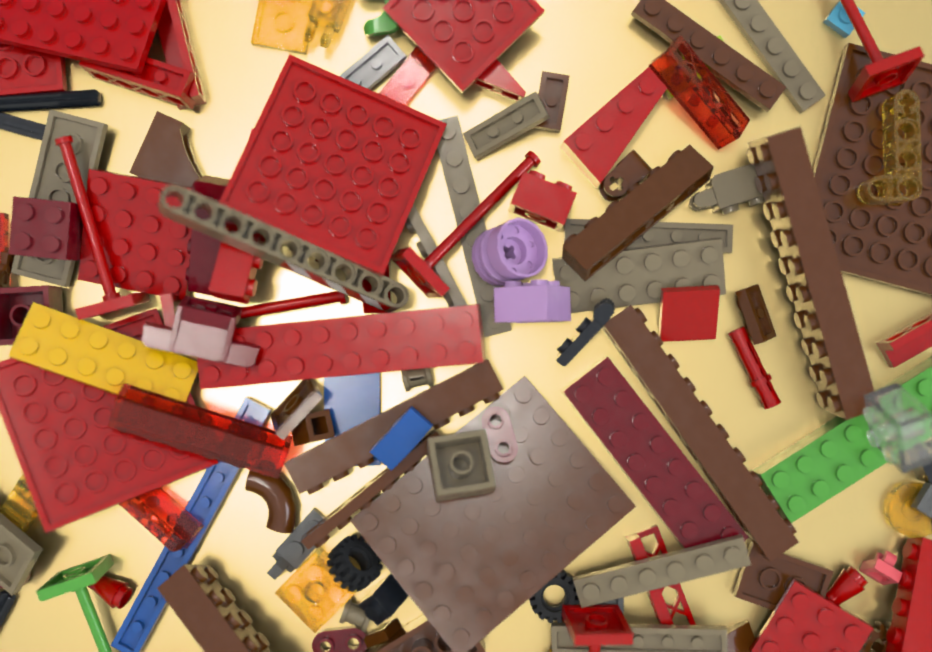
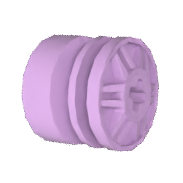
[472,218,548,287]

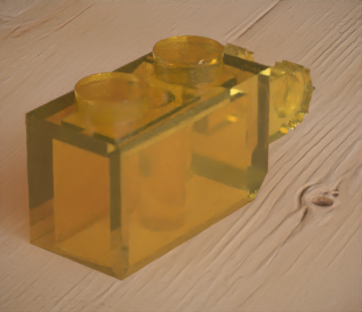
[304,0,351,48]

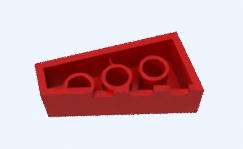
[560,67,667,189]

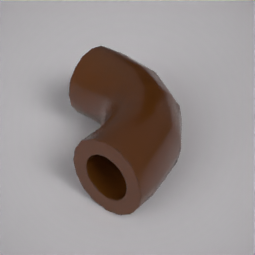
[245,464,297,534]

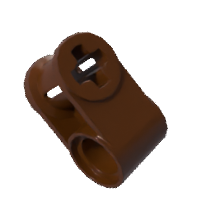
[599,149,653,202]

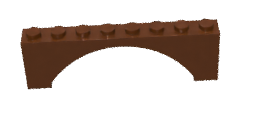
[129,111,319,263]

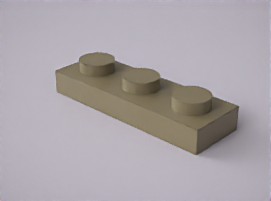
[463,91,550,160]

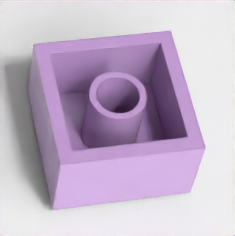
[494,280,571,323]

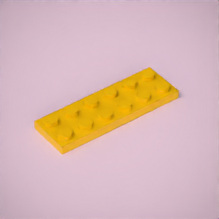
[8,302,198,417]

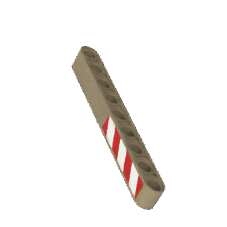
[158,184,409,312]

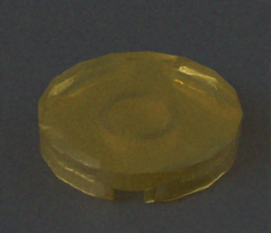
[885,481,932,538]

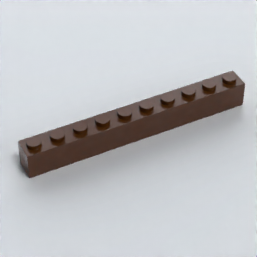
[602,305,799,562]

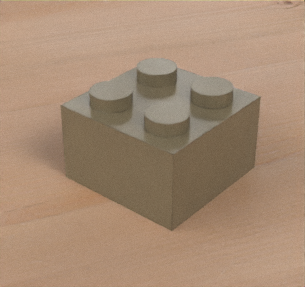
[426,429,496,502]

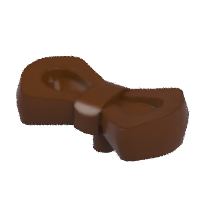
[0,250,15,288]

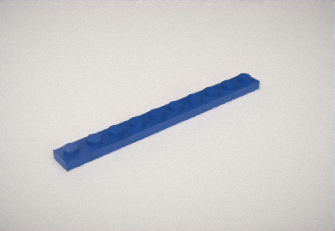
[110,397,272,652]

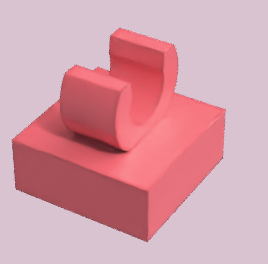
[859,551,903,585]

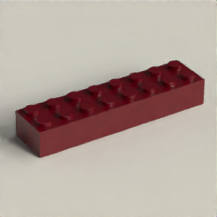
[560,356,749,549]

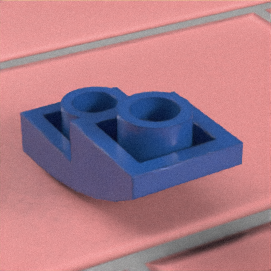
[370,406,433,471]

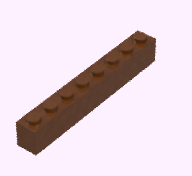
[284,359,503,495]

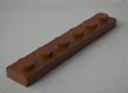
[631,0,786,112]
[301,429,440,550]

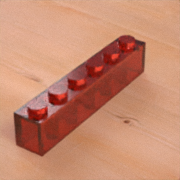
[108,383,293,479]

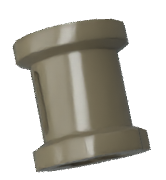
[401,368,433,392]
[339,598,370,632]

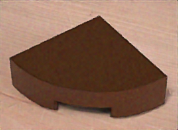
[363,619,402,648]

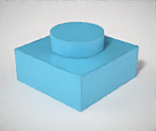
[823,0,865,38]

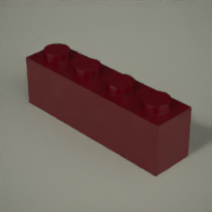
[185,175,230,295]

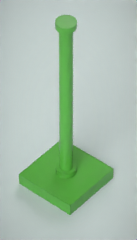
[36,554,114,652]

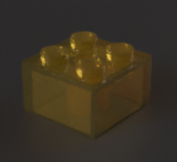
[275,546,357,633]

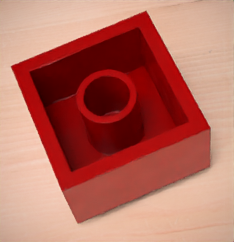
[508,170,577,232]

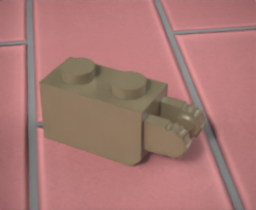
[688,164,765,215]

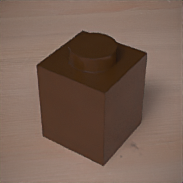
[292,409,335,446]

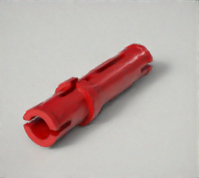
[728,326,781,410]

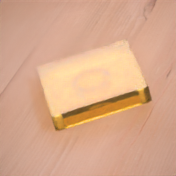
[251,0,317,55]

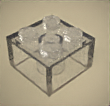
[863,383,932,473]

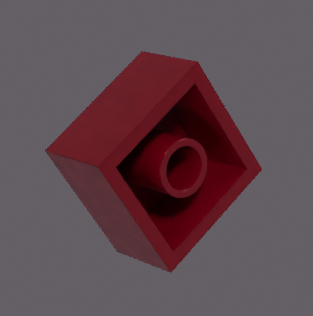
[8,196,83,261]
[0,285,63,346]

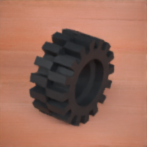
[327,535,383,592]
[529,570,580,623]

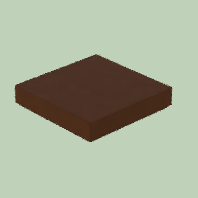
[271,379,323,440]

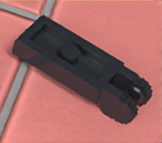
[556,298,615,367]

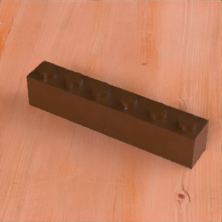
[562,145,714,281]

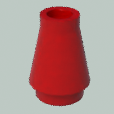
[826,566,868,605]
[88,575,133,609]

